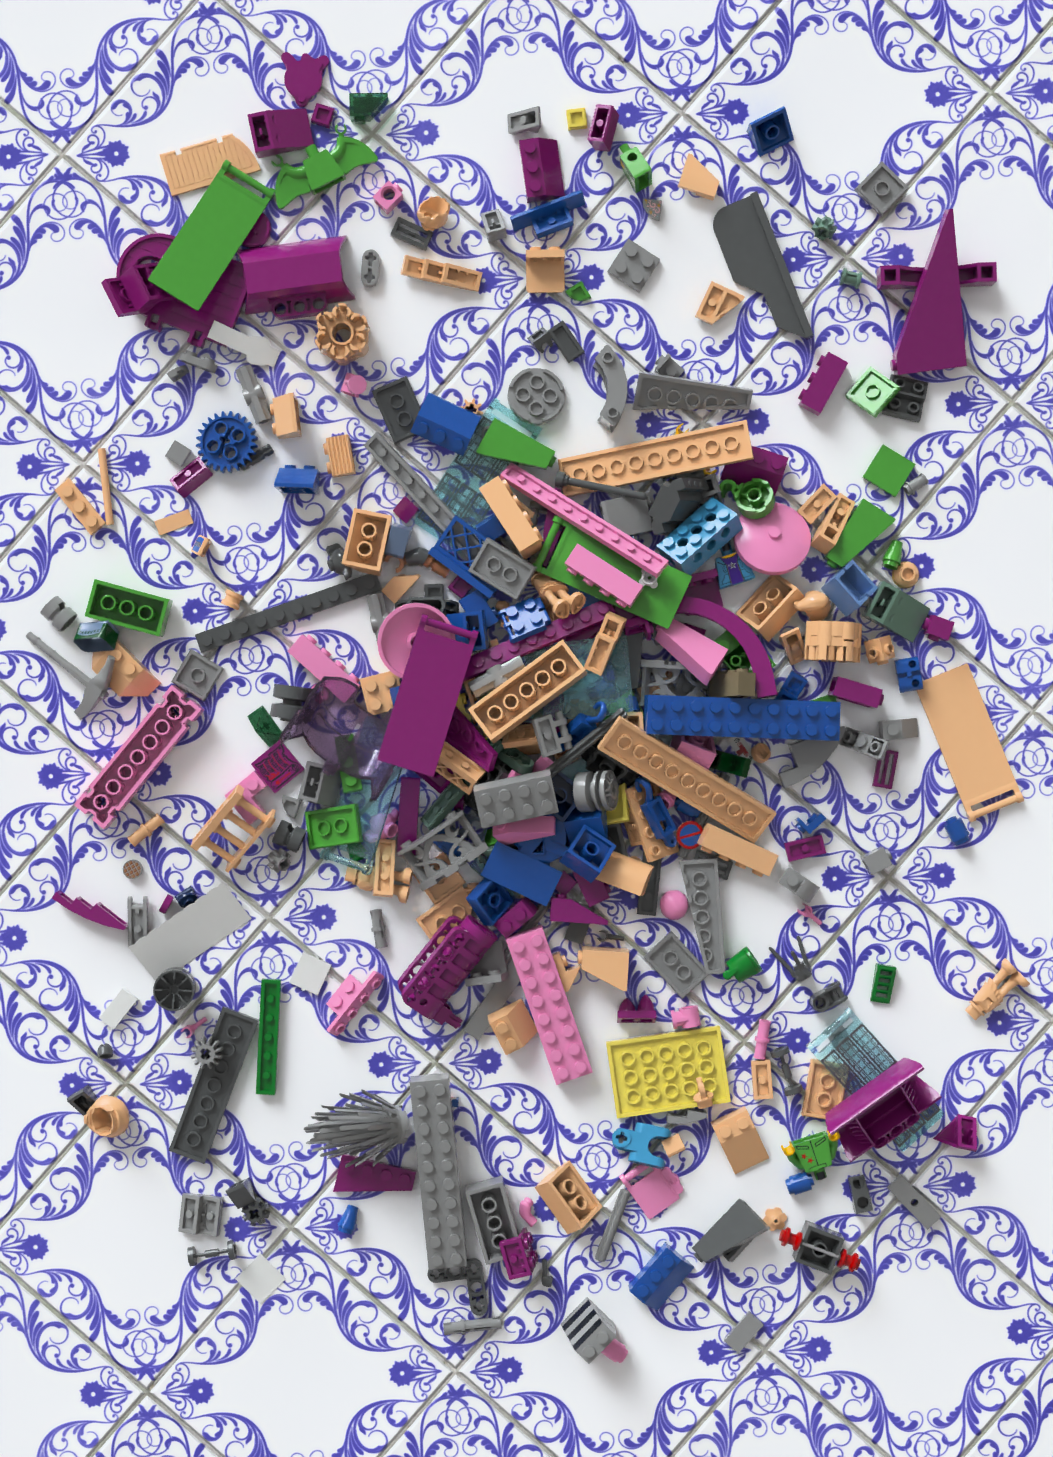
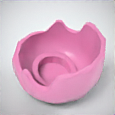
[660,890,689,920]

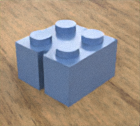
[821,559,878,617]

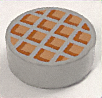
[123,859,143,879]

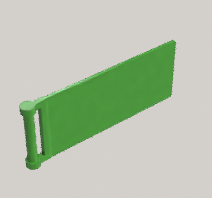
[148,160,275,311]
[533,515,692,629]

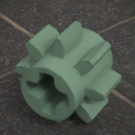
[812,215,837,241]

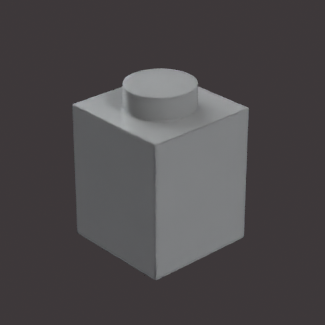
[860,846,893,875]

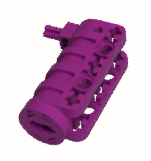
[397,914,498,1029]

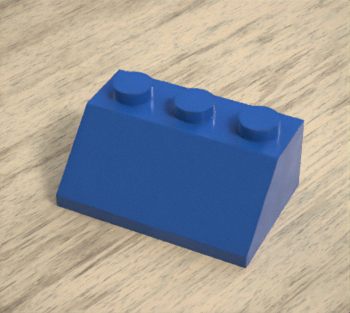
[410,392,481,456]
[628,1242,694,1311]

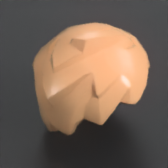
[417,196,450,231]

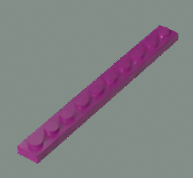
[463,600,616,682]

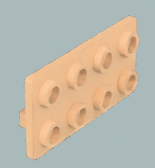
[624,781,679,863]

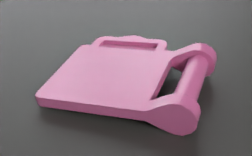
[619,1165,683,1219]

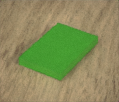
[305,804,363,850]

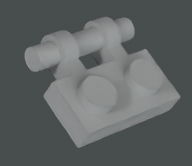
[531,710,573,758]

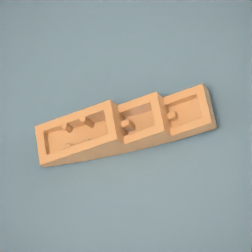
[400,255,483,292]

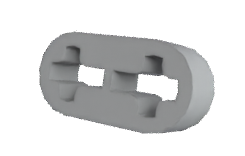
[361,249,380,288]

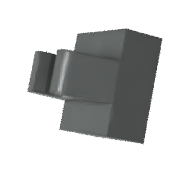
[527,327,553,353]

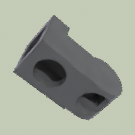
[848,1175,873,1214]

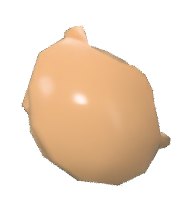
[84,1095,130,1138]

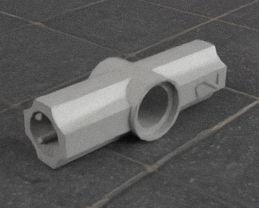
[235,364,272,425]
[366,593,389,641]
[468,655,526,698]

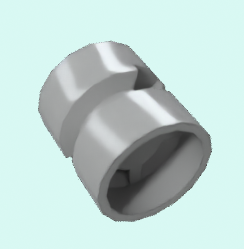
[40,596,78,632]

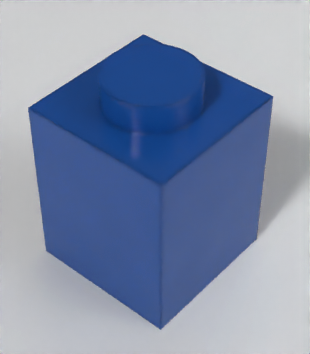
[475,514,506,541]

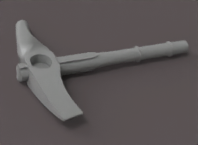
[26,631,115,720]

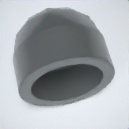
[97,1043,113,1059]

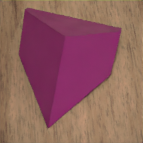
[933,1114,977,1152]

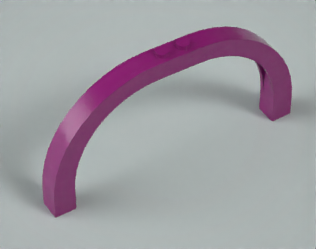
[543,596,778,733]

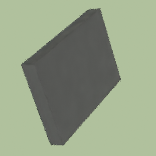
[372,376,421,444]

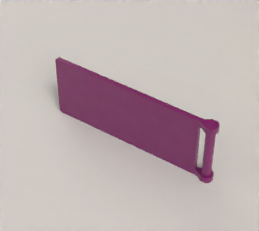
[377,614,479,777]

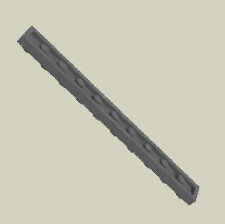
[195,574,382,653]

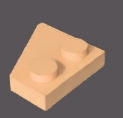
[695,281,745,325]

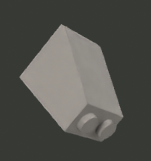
[599,492,654,536]

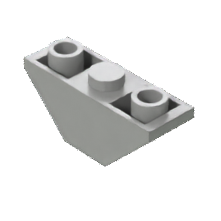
[839,726,890,761]

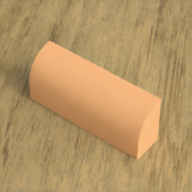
[570,851,654,896]

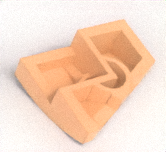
[678,153,720,201]

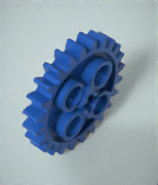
[196,411,259,474]

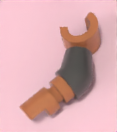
[384,547,450,578]

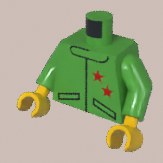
[781,1130,840,1180]

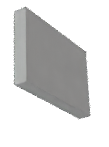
[468,537,537,601]
[643,931,709,999]

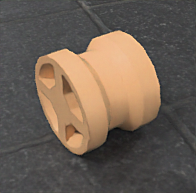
[221,589,244,610]

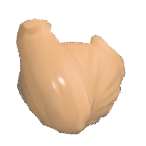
[794,590,831,621]

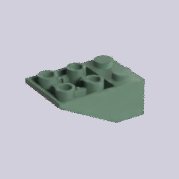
[862,581,930,643]

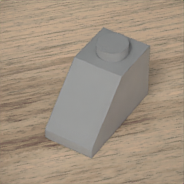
[878,718,918,740]

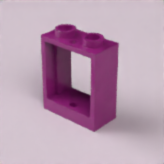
[827,676,884,709]

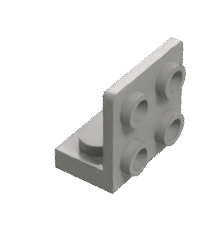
[465,940,509,987]

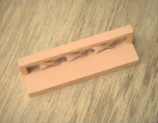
[436,741,486,795]

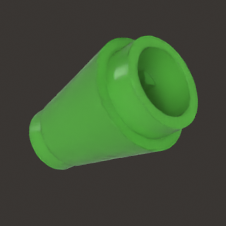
[882,540,903,570]

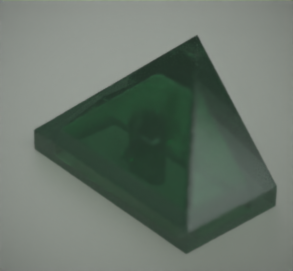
[247,705,285,747]

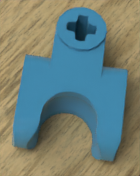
[612,1122,672,1169]

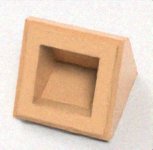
[661,1133,686,1157]

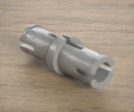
[370,909,388,949]

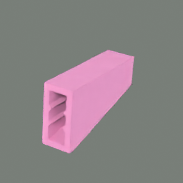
[655,618,728,686]

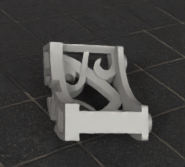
[593,345,627,433]
[639,659,721,706]
[397,810,489,891]

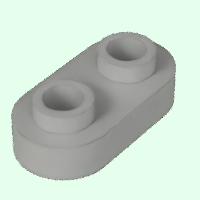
[179,350,218,373]

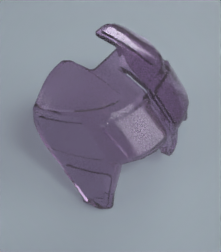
[279,676,395,802]

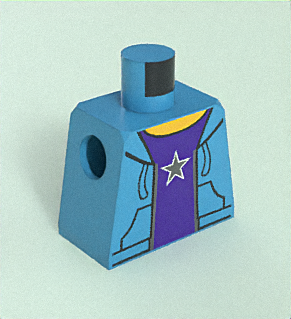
[714,542,755,590]

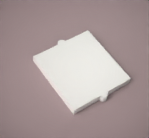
[289,952,331,995]

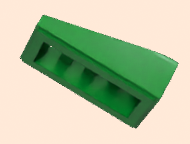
[870,963,897,1004]

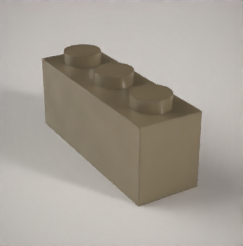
[709,668,756,698]

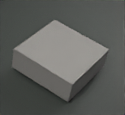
[165,440,192,467]

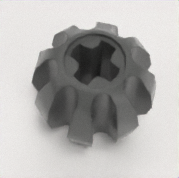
[241,1197,270,1226]

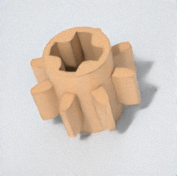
[460,398,483,415]

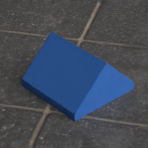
[746,106,794,157]
[564,807,608,844]

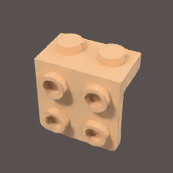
[526,246,565,293]

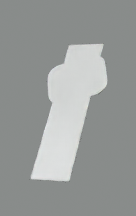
[207,320,281,368]

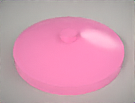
[733,502,811,575]
[377,603,456,678]

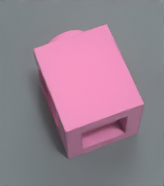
[373,180,404,215]

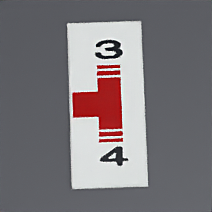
[727,737,756,766]

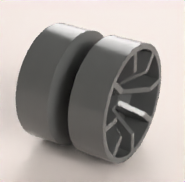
[270,684,314,723]
[153,967,196,1011]

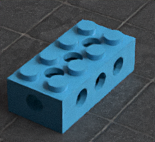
[656,497,743,575]

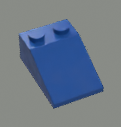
[274,465,320,494]

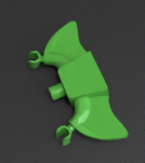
[271,124,378,210]

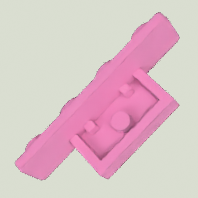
[326,971,384,1036]

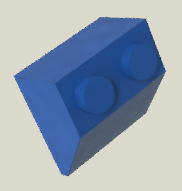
[559,824,616,883]

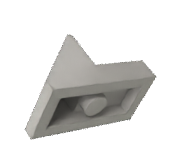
[507,106,541,135]

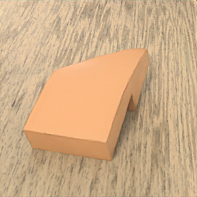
[381,574,421,604]

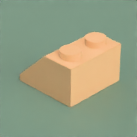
[270,393,302,439]
[487,998,538,1055]

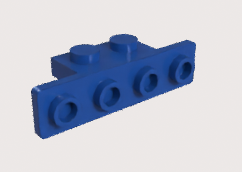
[510,190,585,239]

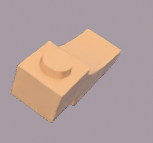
[584,611,627,676]

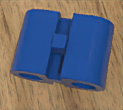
[894,656,923,693]

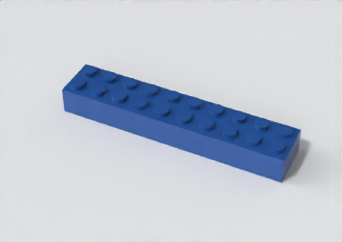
[643,695,841,741]

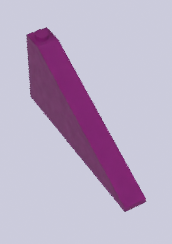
[890,209,967,375]

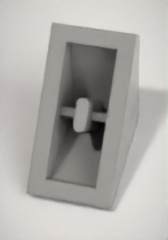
[480,209,507,243]

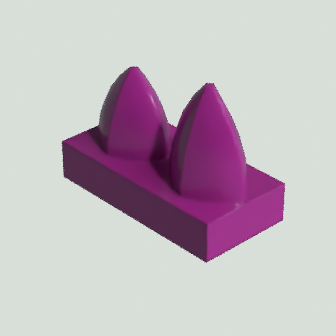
[617,994,656,1023]

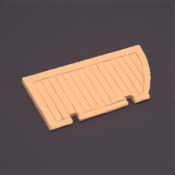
[160,133,261,197]

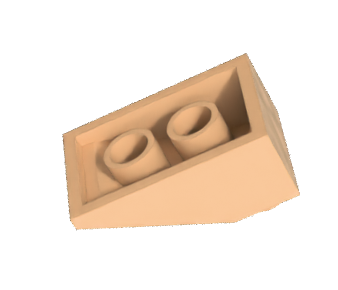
[710,1106,769,1174]

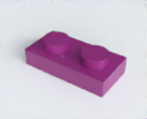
[784,834,826,862]

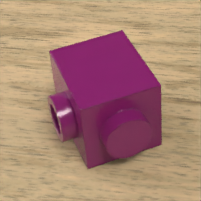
[922,615,955,642]

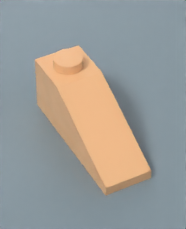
[810,493,856,555]

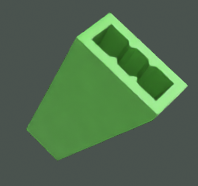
[476,418,557,470]
[823,498,896,569]

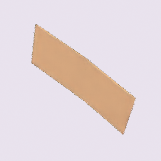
[154,509,194,536]

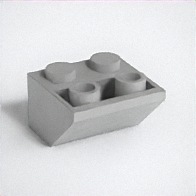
[298,761,341,807]

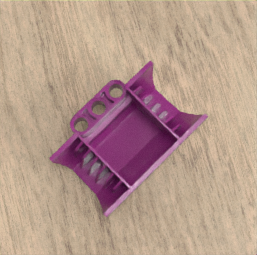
[237,235,356,321]
[825,1058,942,1163]

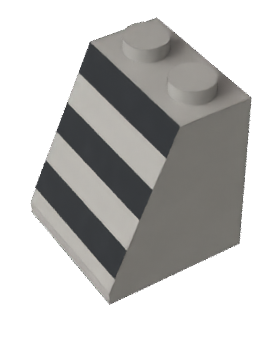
[561,1297,616,1364]

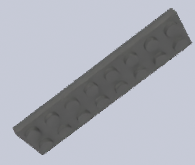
[168,1006,259,1164]

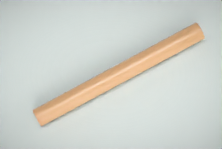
[98,448,114,525]

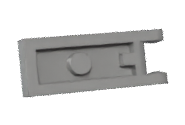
[127,896,148,947]

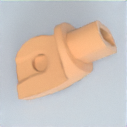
[693,1077,714,1109]

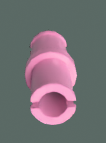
[753,1019,771,1060]

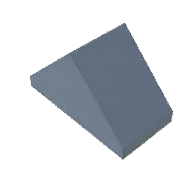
[384,523,413,559]

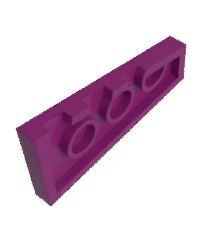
[445,706,498,772]
[333,1154,417,1192]

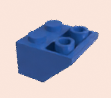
[446,610,489,651]

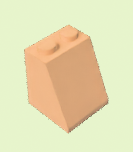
[577,946,629,991]

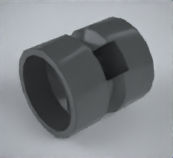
[272,819,307,853]

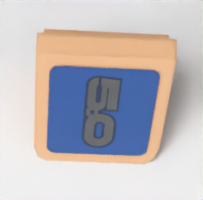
[191,535,212,557]

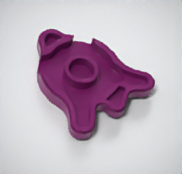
[281,52,330,107]

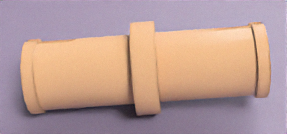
[127,813,165,847]

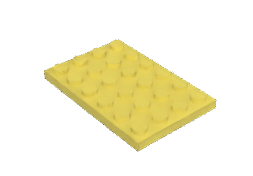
[606,1025,731,1119]

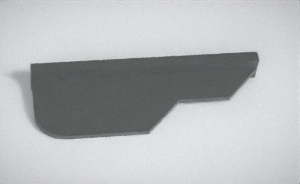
[713,191,814,340]

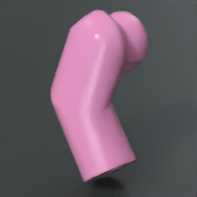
[519,1197,538,1227]

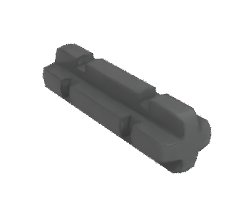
[239,444,274,471]

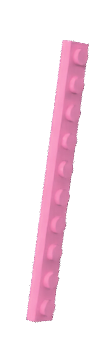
[500,462,669,578]

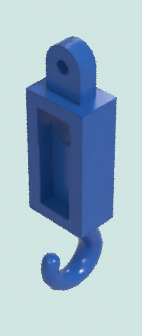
[557,701,607,753]
[634,777,677,847]

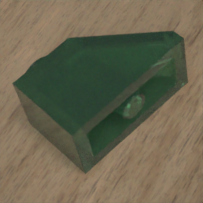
[349,93,389,125]

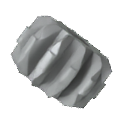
[190,1036,223,1069]

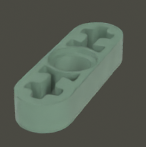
[497,739,534,775]

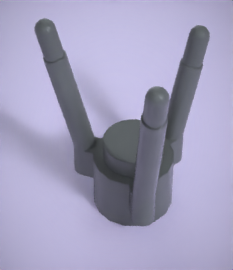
[769,936,812,982]

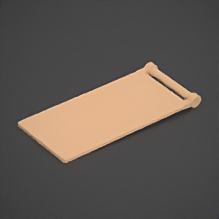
[916,664,1024,823]

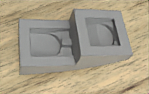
[666,1108,707,1124]

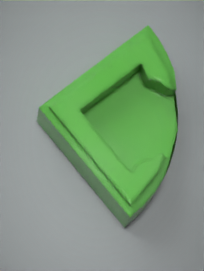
[565,281,591,301]

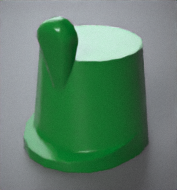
[723,946,763,983]

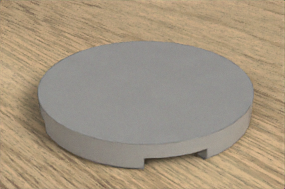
[507,368,565,425]

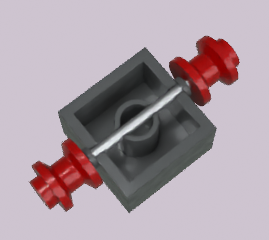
[779,1220,861,1275]

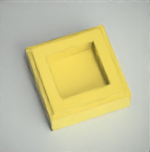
[566,108,588,131]

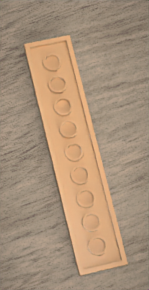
[558,420,754,497]
[597,715,777,843]

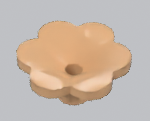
[763,1207,787,1231]

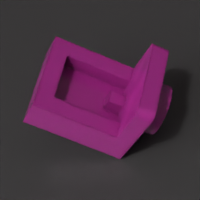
[623,617,654,641]

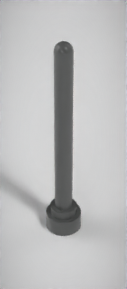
[555,471,647,500]

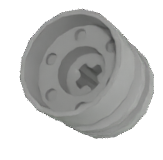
[573,770,619,812]

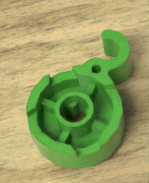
[719,478,775,519]

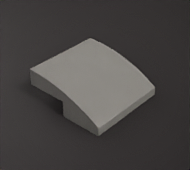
[178,1193,224,1237]

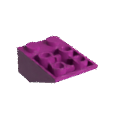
[247,108,314,159]

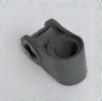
[809,981,848,1012]

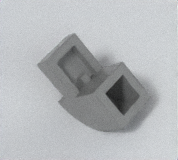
[778,867,820,903]

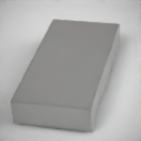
[724,1311,764,1354]

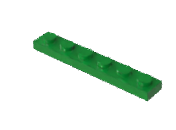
[256,978,282,1095]

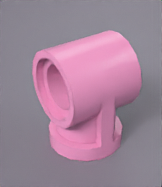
[340,373,367,398]
[670,1005,701,1029]

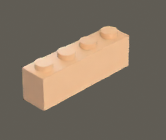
[697,822,779,877]

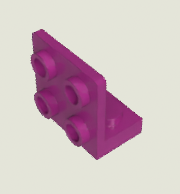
[684,568,723,616]
[499,1227,538,1280]

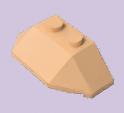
[92,639,161,697]

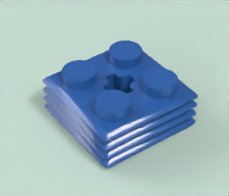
[466,877,514,927]

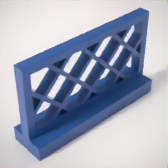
[428,515,498,599]

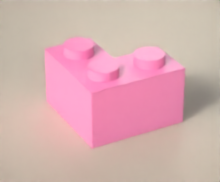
[224,771,268,825]

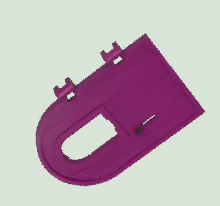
[116,233,247,349]

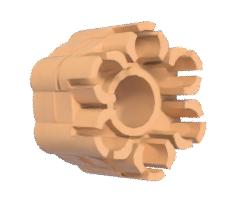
[315,303,370,366]
[804,621,862,663]

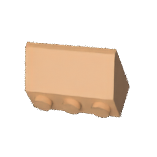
[342,508,392,576]
[735,575,805,642]
[535,1160,603,1234]

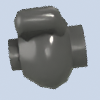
[326,543,352,580]

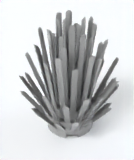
[303,1089,409,1168]

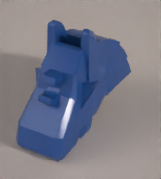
[513,814,568,866]

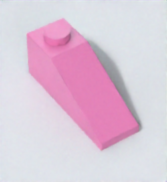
[493,816,556,845]

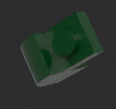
[710,750,752,778]

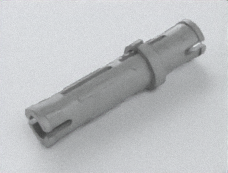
[443,1316,502,1335]

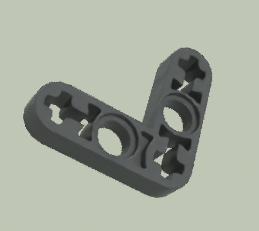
[427,1258,488,1316]

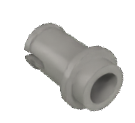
[903,473,929,496]

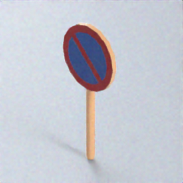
[676,821,731,861]

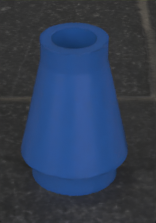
[337,1204,359,1235]

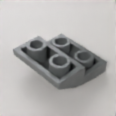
[882,374,928,423]

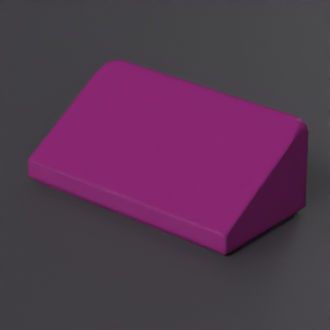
[169,456,213,498]

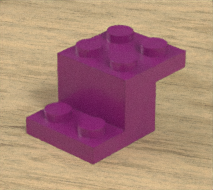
[101,262,175,317]

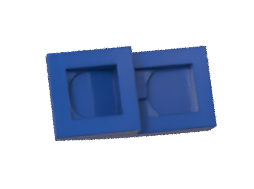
[774,670,808,700]

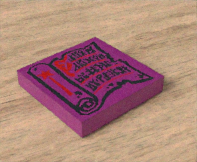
[251,740,305,793]

